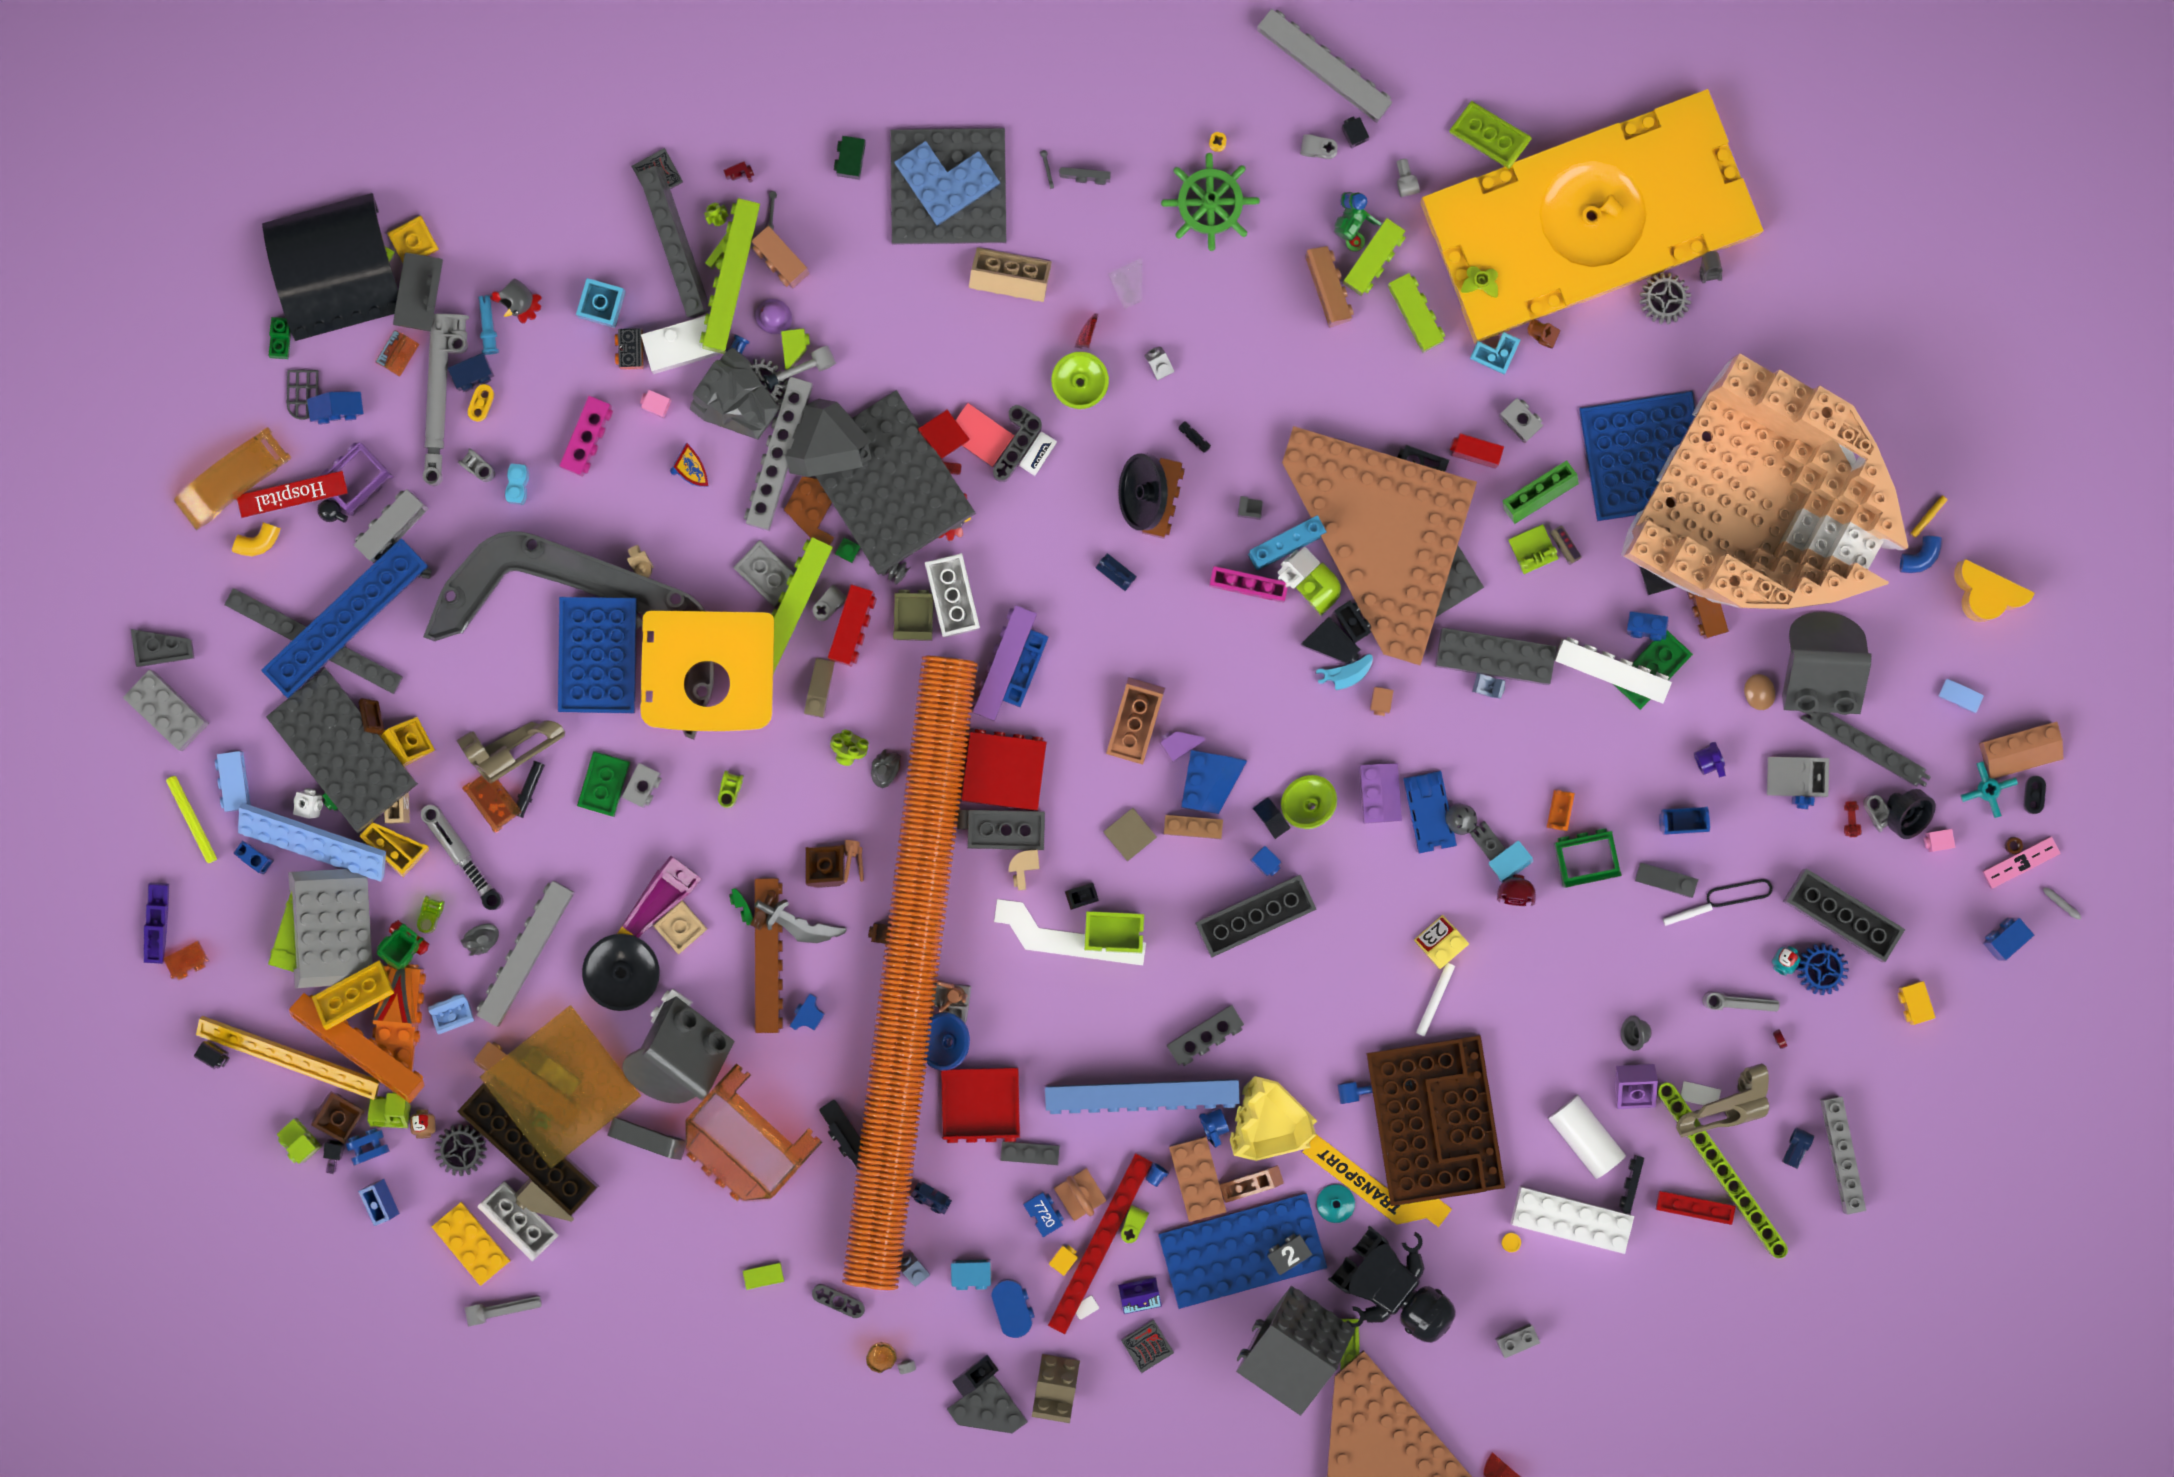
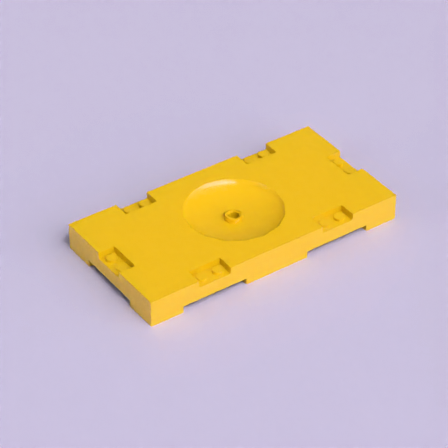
[1420,89,1764,344]

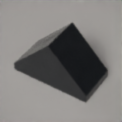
[1253,797,1290,839]
[1065,883,1099,910]

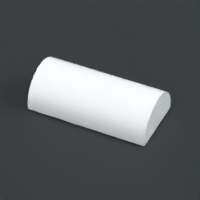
[925,553,980,637]
[1548,1094,1626,1179]
[478,1181,559,1261]

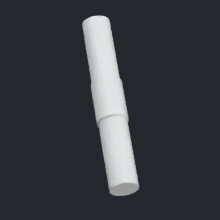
[1663,903,1713,926]

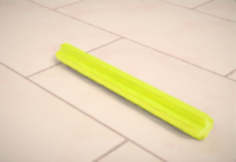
[166,776,217,863]

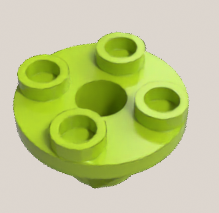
[830,729,869,766]

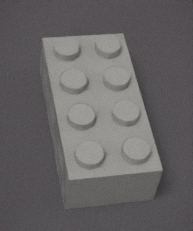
[354,489,429,563]
[123,670,209,751]

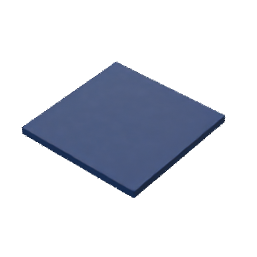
[1579,391,1695,522]

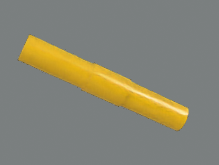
[1910,495,1948,538]

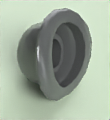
[1621,1015,1652,1051]

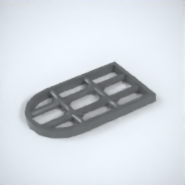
[286,370,319,420]

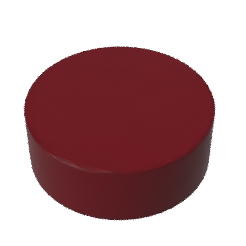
[1773,1029,1788,1049]

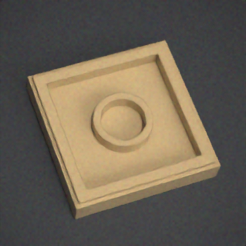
[653,900,707,955]

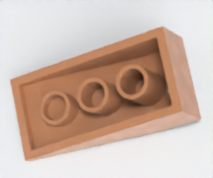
[1106,677,1165,765]

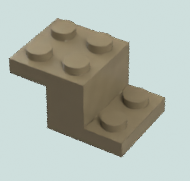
[1032,1354,1080,1423]

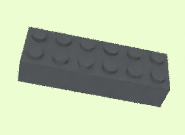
[1435,628,1557,685]
[1783,868,1905,962]
[1195,874,1317,958]

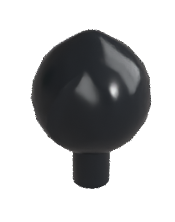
[317,499,348,523]

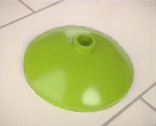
[1051,352,1109,409]
[1281,775,1337,829]

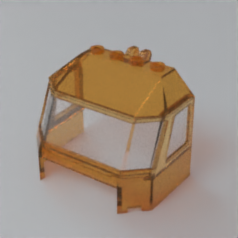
[685,1063,822,1202]

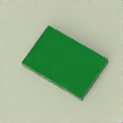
[577,751,631,817]

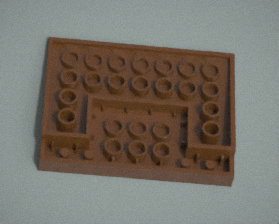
[1366,1035,1505,1206]

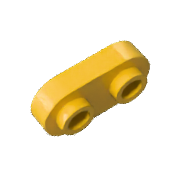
[468,384,495,422]

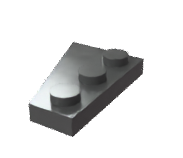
[131,629,195,667]

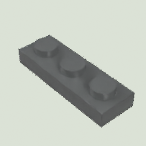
[1000,1141,1060,1165]

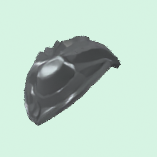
[871,749,901,788]
[461,924,499,956]

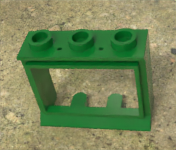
[1554,828,1622,888]

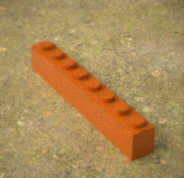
[289,993,425,1103]

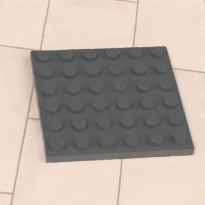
[891,128,1006,245]

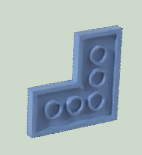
[894,141,1000,226]

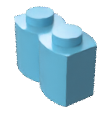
[505,463,530,505]

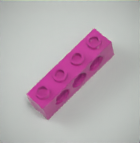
[559,396,613,477]
[1209,566,1288,603]

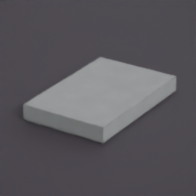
[733,540,795,607]

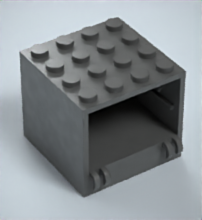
[1236,1286,1355,1416]

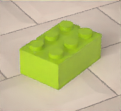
[1084,911,1144,954]

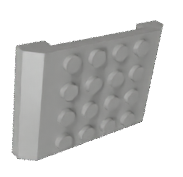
[288,869,372,988]

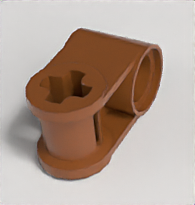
[1528,319,1561,348]

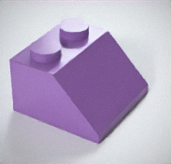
[1615,1064,1658,1109]

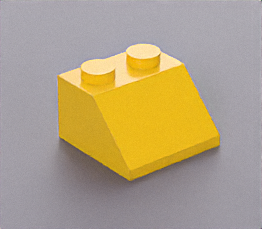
[380,717,435,766]

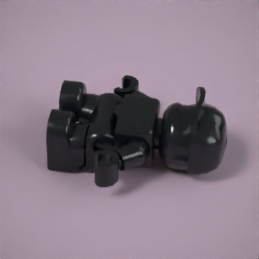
[1328,1226,1456,1343]

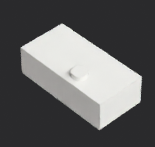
[641,316,726,374]

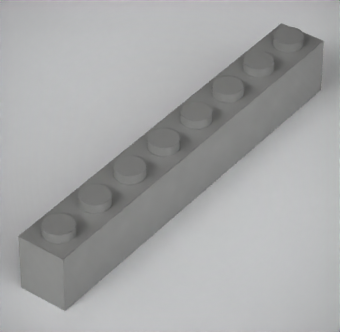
[1257,9,1392,123]
[476,881,575,1027]

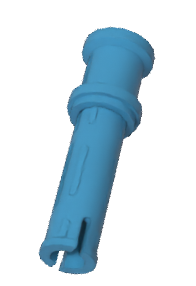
[478,295,499,355]

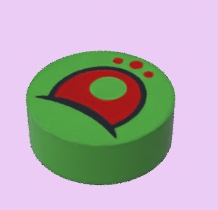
[1346,232,1365,252]

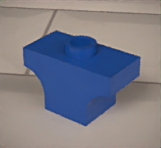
[789,993,825,1030]

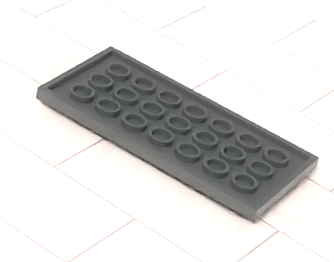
[266,668,418,833]

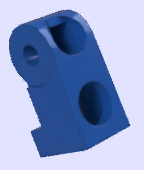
[234,840,274,875]

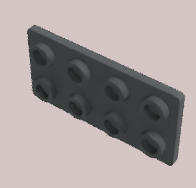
[393,253,443,332]

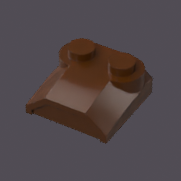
[806,845,845,888]
[311,1091,365,1144]

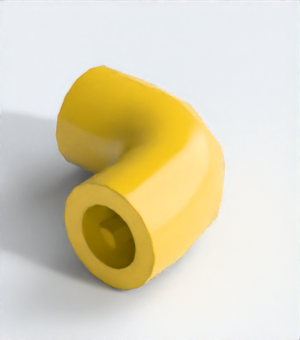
[232,522,281,557]

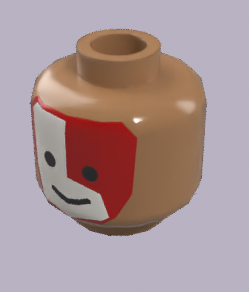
[410,1110,436,1139]

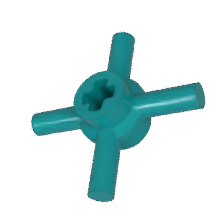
[1960,761,2018,818]

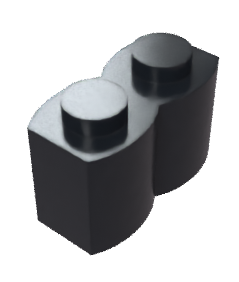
[194,1040,230,1069]

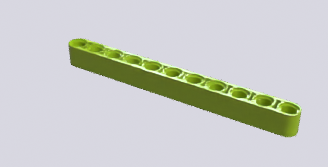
[1657,1082,1788,1258]

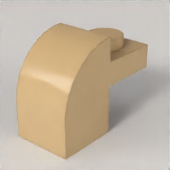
[1009,850,1040,890]

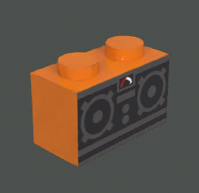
[615,328,644,370]

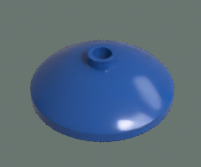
[924,1012,970,1071]

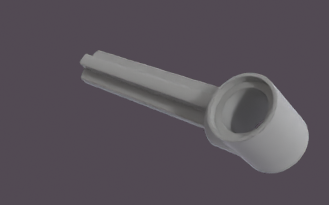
[1702,992,1780,1012]
[465,1296,542,1327]

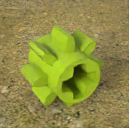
[704,203,729,226]

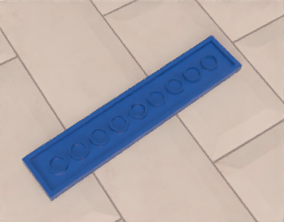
[261,538,429,699]

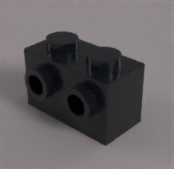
[1333,601,1372,643]

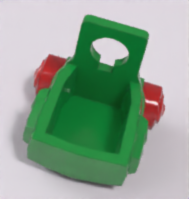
[377,920,429,970]

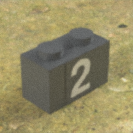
[1267,1233,1312,1275]

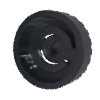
[1887,789,1936,839]

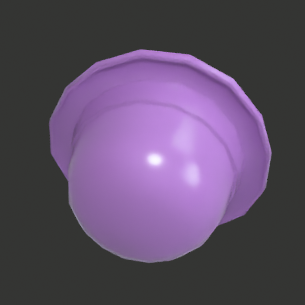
[755,299,792,334]

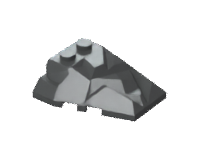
[690,348,780,440]

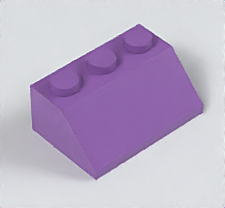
[1359,764,1402,824]

